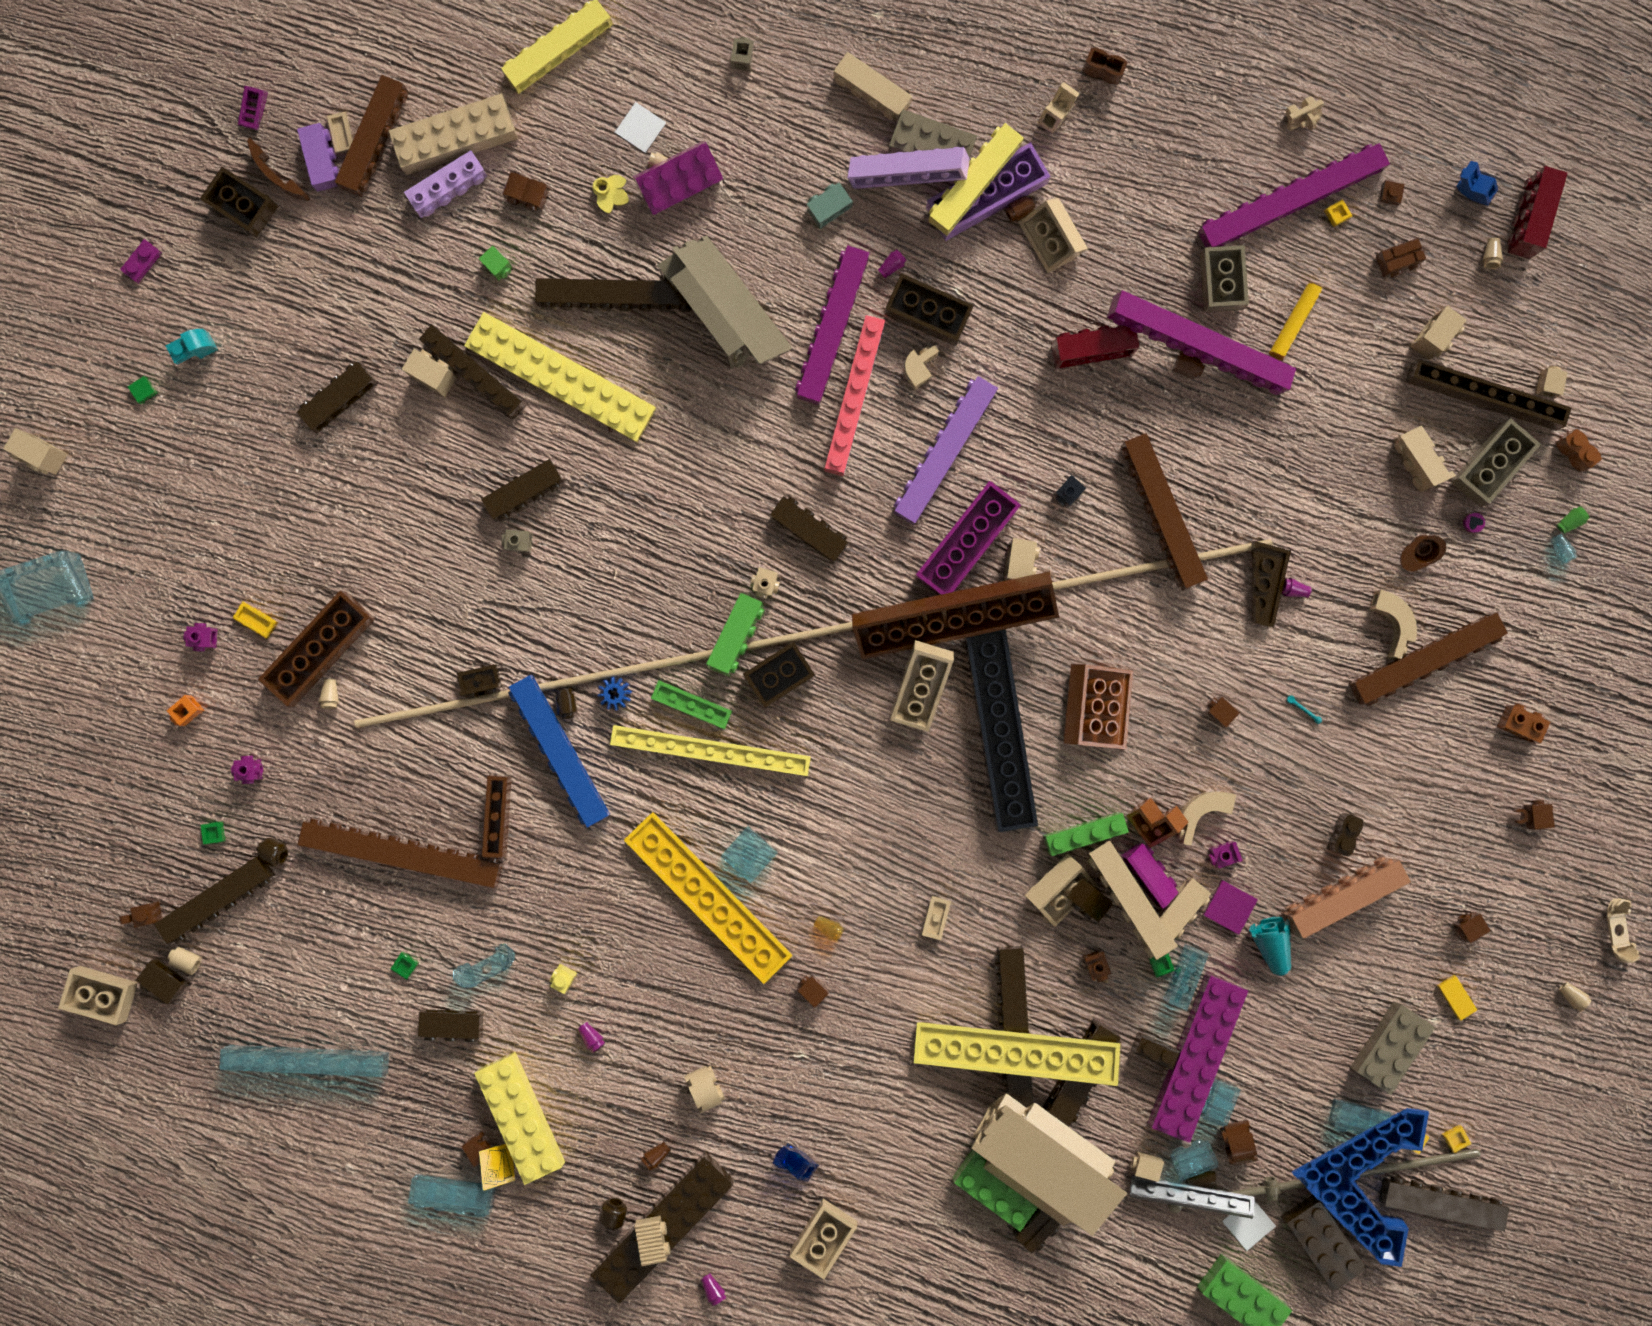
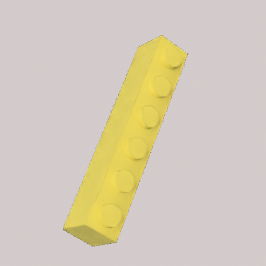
[501,0,612,94]
[929,123,1024,236]

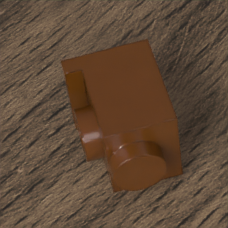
[1082,949,1112,982]
[461,1131,491,1167]

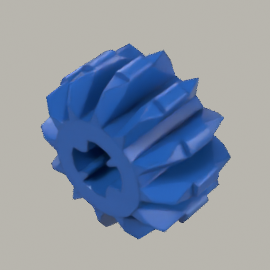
[598,677,632,711]

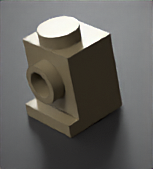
[731,37,754,71]

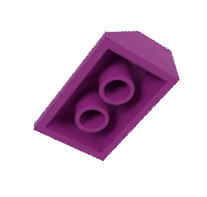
[1120,842,1178,909]

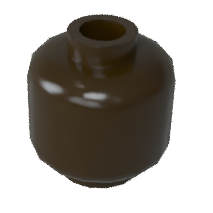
[256,838,288,867]
[599,1197,627,1230]

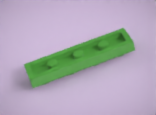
[651,680,732,729]

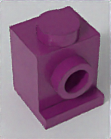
[1208,841,1243,869]

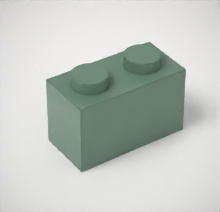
[807,182,853,229]

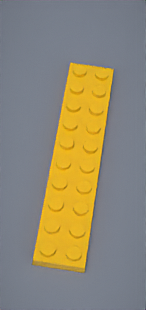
[624,812,793,984]

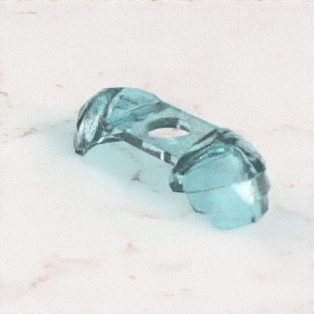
[453,943,515,988]

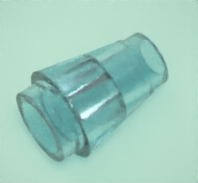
[1551,534,1578,564]

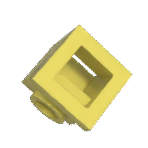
[550,964,577,994]

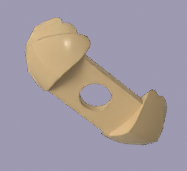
[1606,898,1640,963]

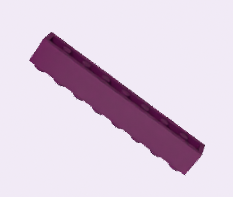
[795,245,870,406]

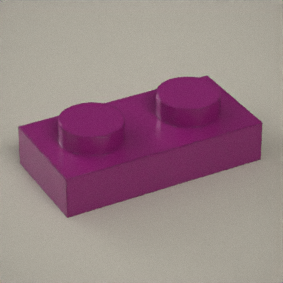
[120,239,162,283]

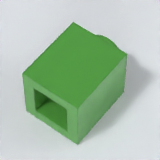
[479,245,513,281]

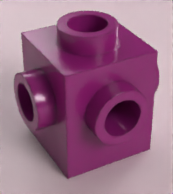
[183,623,218,652]
[231,756,263,784]

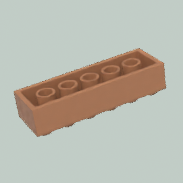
[1281,856,1411,939]

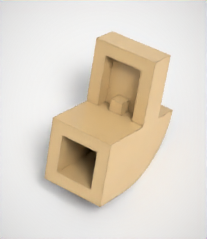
[1037,82,1080,134]
[904,345,939,391]

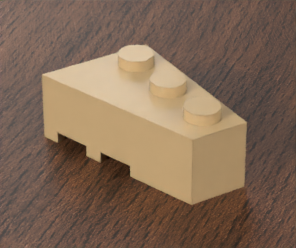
[1394,425,1456,492]

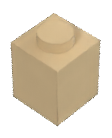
[1535,366,1568,399]
[1130,1151,1164,1182]

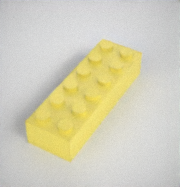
[474,1052,565,1185]

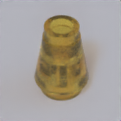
[813,915,845,942]

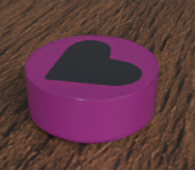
[1463,513,1485,533]

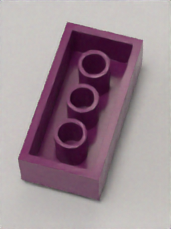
[633,141,723,215]

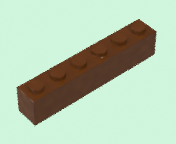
[335,74,408,197]

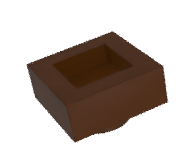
[1380,180,1405,205]

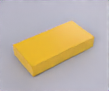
[232,601,278,639]
[1437,975,1477,1021]

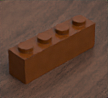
[482,775,512,858]

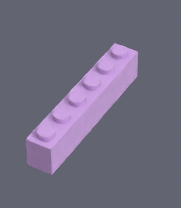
[847,147,970,189]

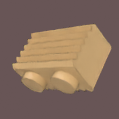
[635,1216,670,1266]

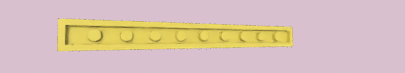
[610,725,811,776]

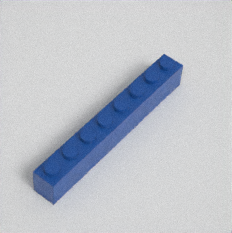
[508,675,610,827]

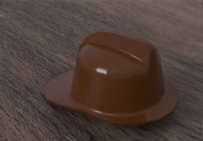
[1400,535,1446,572]

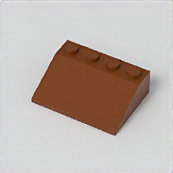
[1064,664,1133,750]

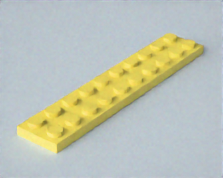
[464,312,656,442]
[914,1022,1121,1086]

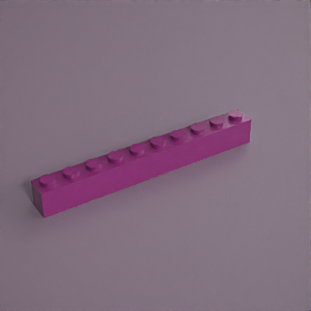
[1198,143,1390,248]
[1107,290,1296,395]

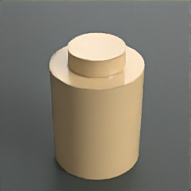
[167,947,202,975]

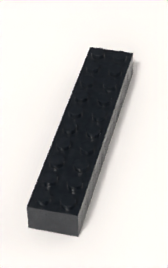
[964,629,1038,832]

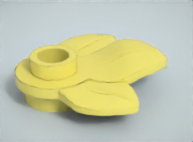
[592,175,629,213]

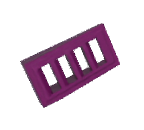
[238,85,268,130]

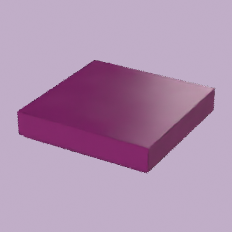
[1202,880,1258,935]

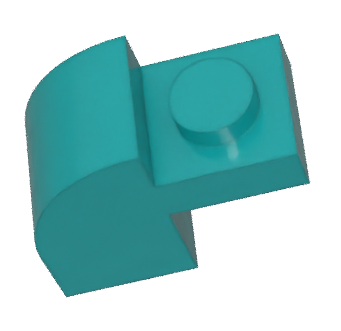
[166,329,218,365]

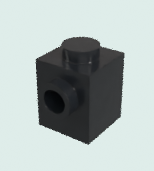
[1053,475,1086,508]

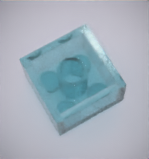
[721,825,778,883]

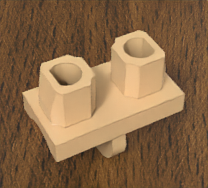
[1285,96,1324,131]

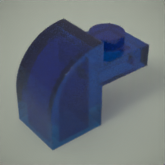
[772,1143,819,1182]

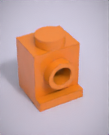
[167,695,205,726]

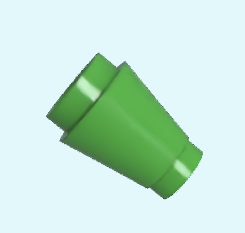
[1557,506,1590,534]

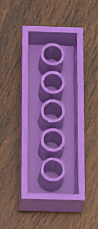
[926,142,1051,241]

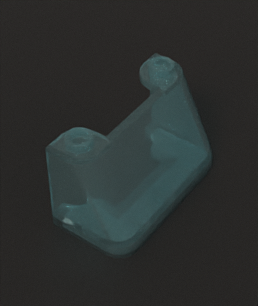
[0,551,94,626]

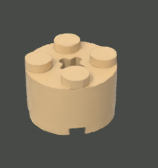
[684,1066,725,1114]

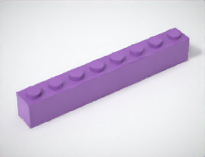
[893,376,998,525]

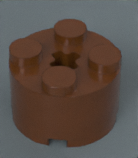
[1220,1120,1258,1166]

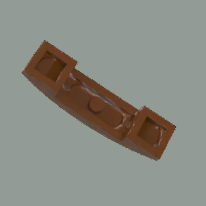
[247,137,310,201]

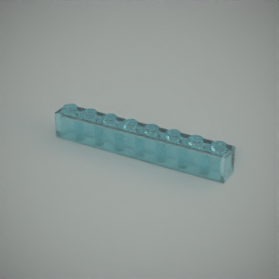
[219,1045,389,1077]

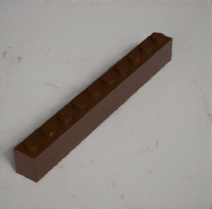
[298,818,503,888]

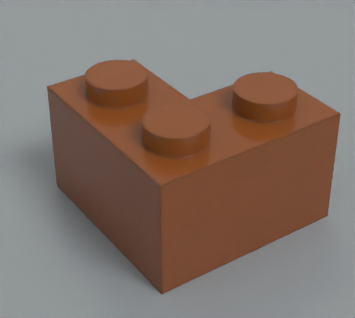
[1126,797,1189,848]

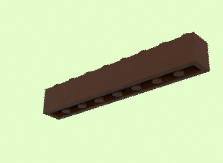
[1120,433,1208,591]
[1349,612,1508,706]

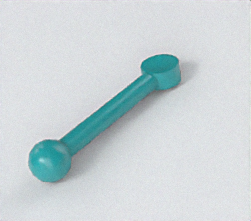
[1286,695,1322,724]

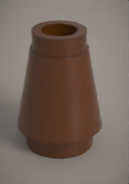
[640,1141,671,1171]

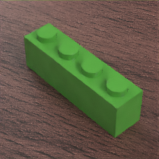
[706,593,765,678]
[1043,812,1129,856]

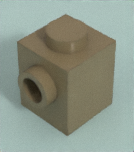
[501,529,533,553]

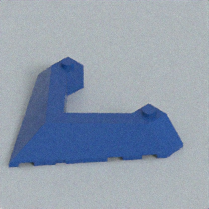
[1291,1108,1429,1267]

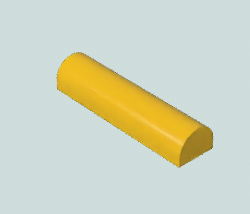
[1269,283,1322,361]

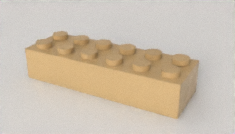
[389,93,518,175]
[1088,841,1178,960]

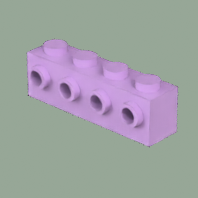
[404,150,487,218]

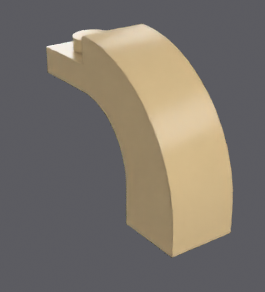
[1369,590,1417,660]
[1178,791,1236,846]

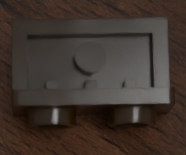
[457,664,502,699]

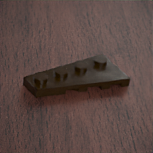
[1252,541,1291,628]

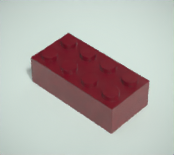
[1507,166,1568,259]
[1051,325,1140,369]

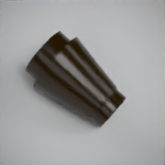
[1187,1169,1217,1189]

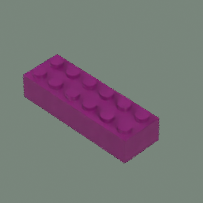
[915,481,1021,595]

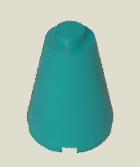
[1249,917,1291,976]

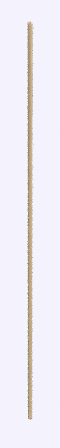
[354,539,1272,728]

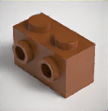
[1497,703,1551,744]

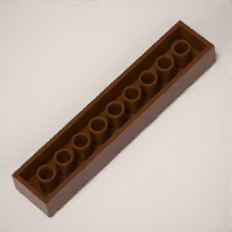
[852,571,1060,660]

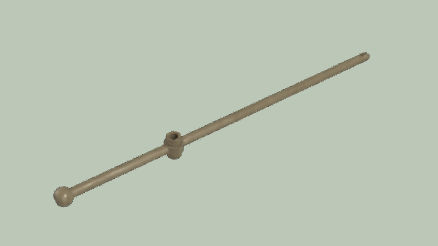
[1168,1149,1481,1214]

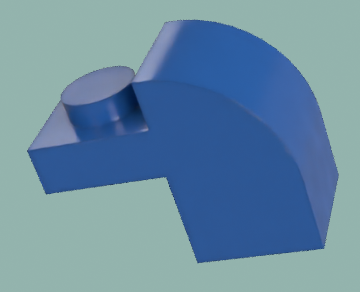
[1456,161,1498,205]

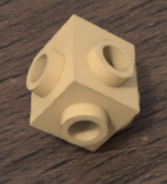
[750,567,780,599]

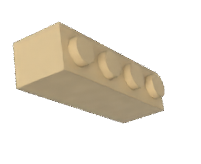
[834,52,912,122]
[1141,877,1211,944]

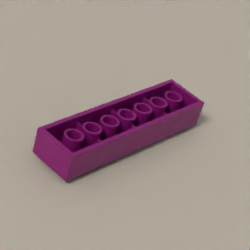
[1147,973,1248,1143]

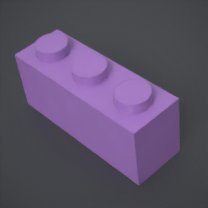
[297,123,339,192]

